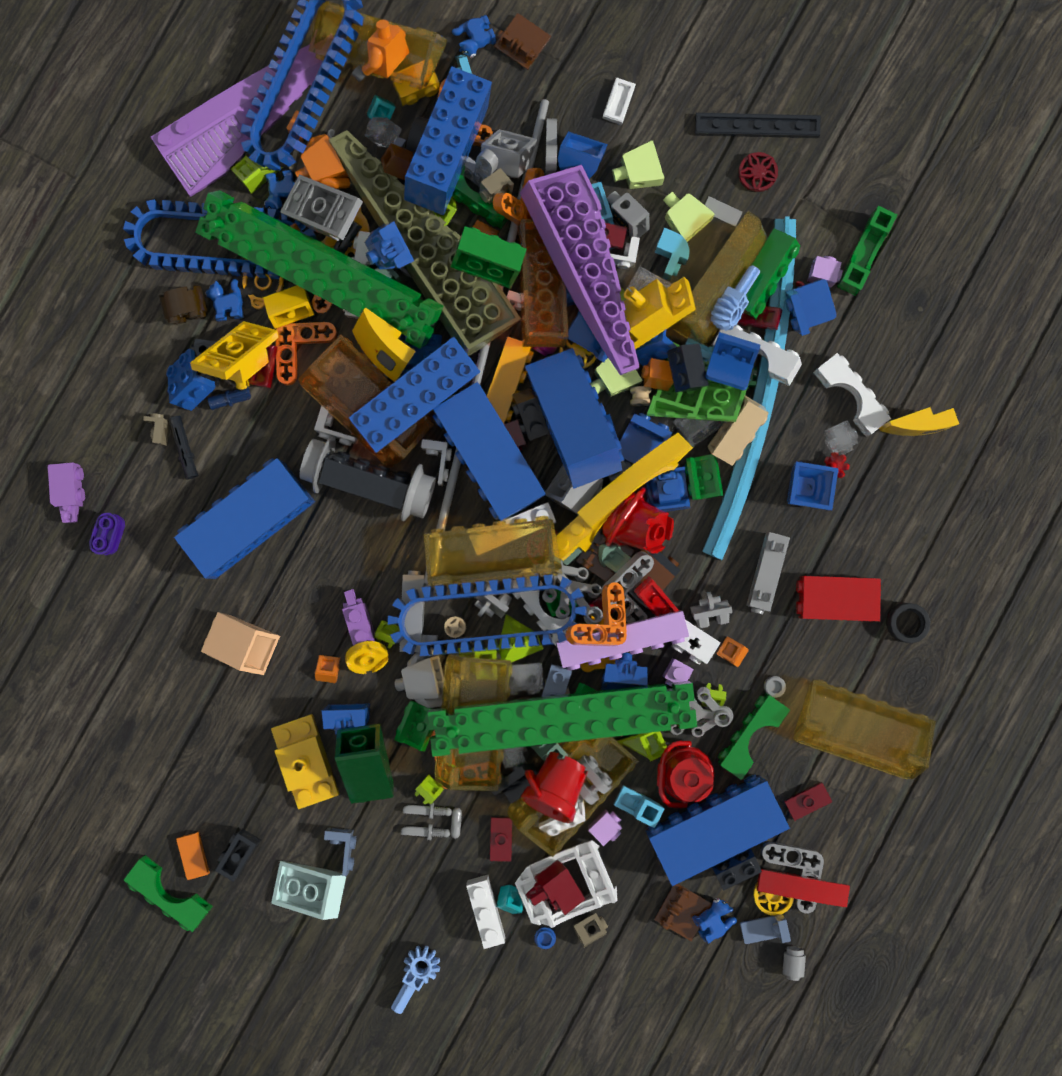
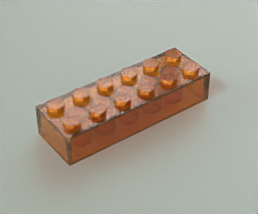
[518,219,569,347]

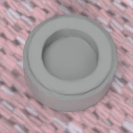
[764,676,786,698]

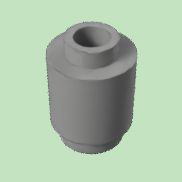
[783,946,806,981]

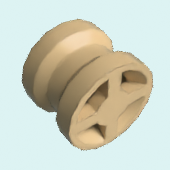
[630,386,651,406]
[444,616,466,638]

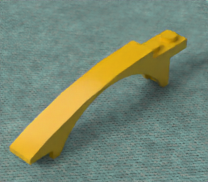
[548,433,693,561]

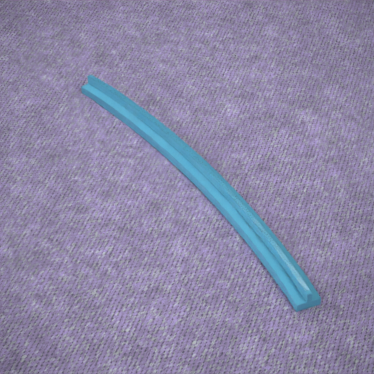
[702,216,796,560]

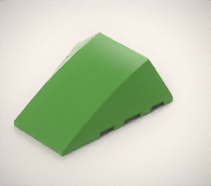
[647,342,749,422]

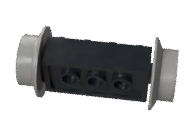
[300,436,436,521]

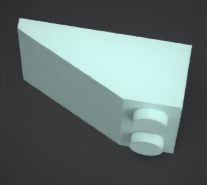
[271,861,346,920]

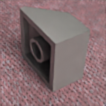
[481,129,537,178]

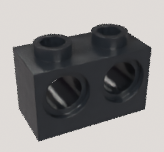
[711,848,762,891]

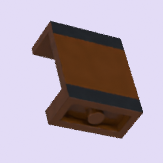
[617,550,681,609]

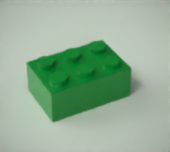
[451,226,526,289]

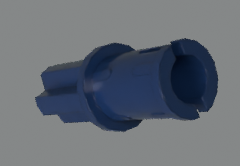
[208,388,251,410]

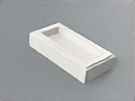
[602,78,636,125]

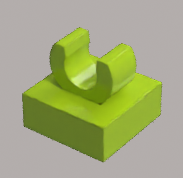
[374,620,400,648]
[701,683,726,707]
[415,775,444,804]

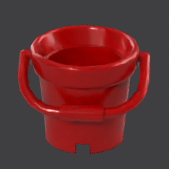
[603,487,674,553]
[657,741,715,808]
[520,752,588,823]

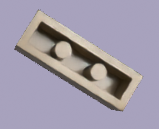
[707,396,769,466]

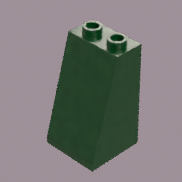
[335,724,394,804]

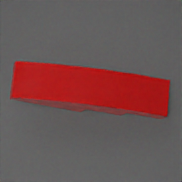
[757,869,850,907]

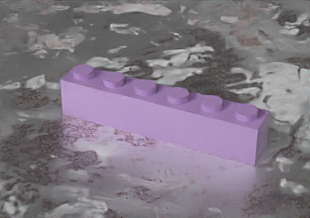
[556,610,689,671]

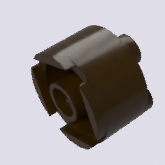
[159,285,207,325]

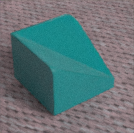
[367,95,396,126]
[496,885,524,914]

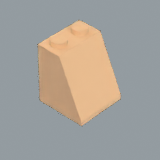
[201,612,280,675]

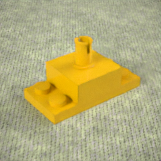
[624,277,696,350]
[190,321,279,389]
[271,714,340,809]

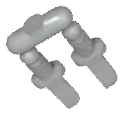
[401,803,462,840]

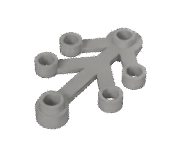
[542,557,603,624]
[671,687,733,737]

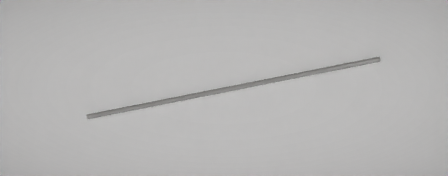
[424,99,549,585]

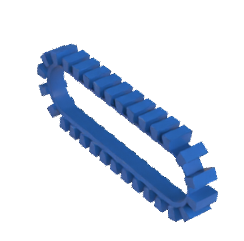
[241,0,364,170]
[123,199,318,279]
[388,574,587,657]

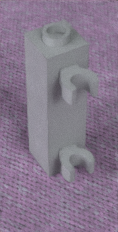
[746,532,790,614]
[400,571,440,652]

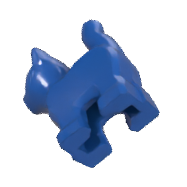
[452,15,496,58]
[264,170,295,215]
[206,279,244,322]
[692,898,737,944]

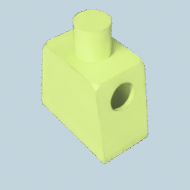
[612,141,664,189]
[663,192,715,242]
[591,358,643,397]

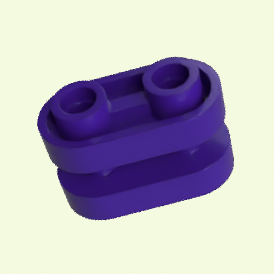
[89,513,125,555]

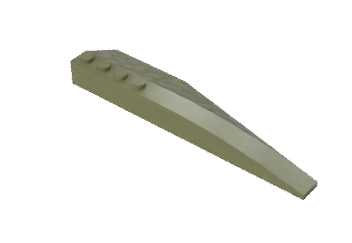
[329,130,521,356]

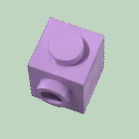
[807,256,843,287]
[662,658,694,687]
[588,810,622,846]

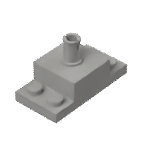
[280,174,363,241]

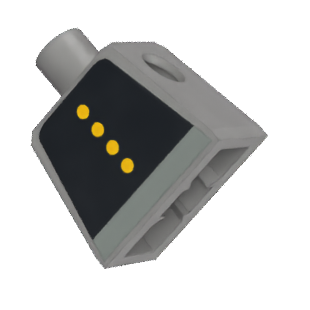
[607,191,650,239]

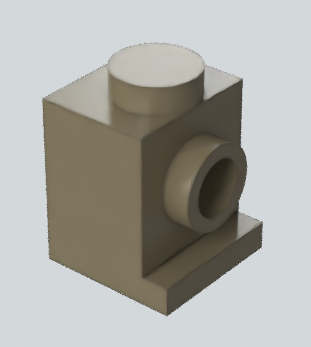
[479,168,514,204]
[573,913,608,948]

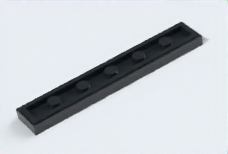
[695,113,821,138]

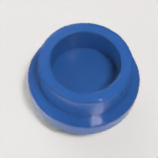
[535,927,556,949]

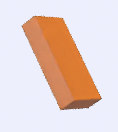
[176,832,210,880]

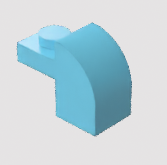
[655,228,689,281]
[613,785,664,828]

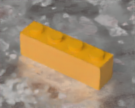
[487,337,534,424]

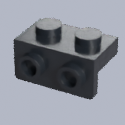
[490,763,538,803]

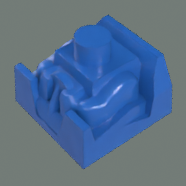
[558,131,608,179]
[364,221,414,269]
[787,461,839,510]
[644,467,690,512]
[601,653,647,690]
[322,703,370,734]

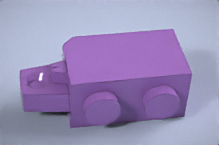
[48,463,85,523]
[342,589,377,646]

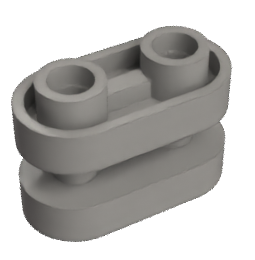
[577,755,612,805]

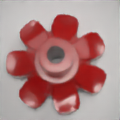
[824,452,849,478]

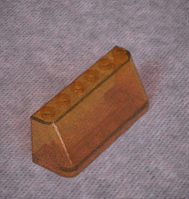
[298,335,434,467]

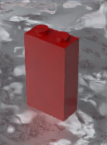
[796,576,881,621]

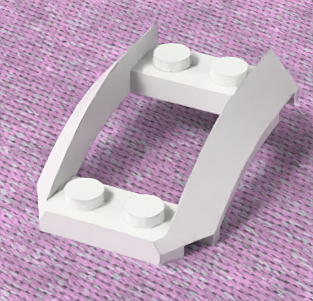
[515,840,617,928]

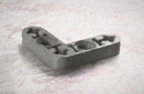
[545,118,557,175]
[464,148,498,187]
[601,551,654,623]
[761,842,824,913]

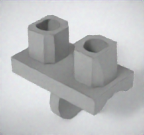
[473,580,512,618]
[690,592,732,628]

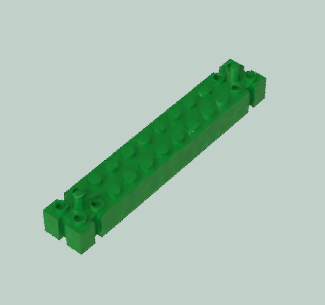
[195,190,444,349]
[428,681,697,757]

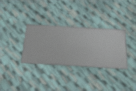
[705,196,742,227]

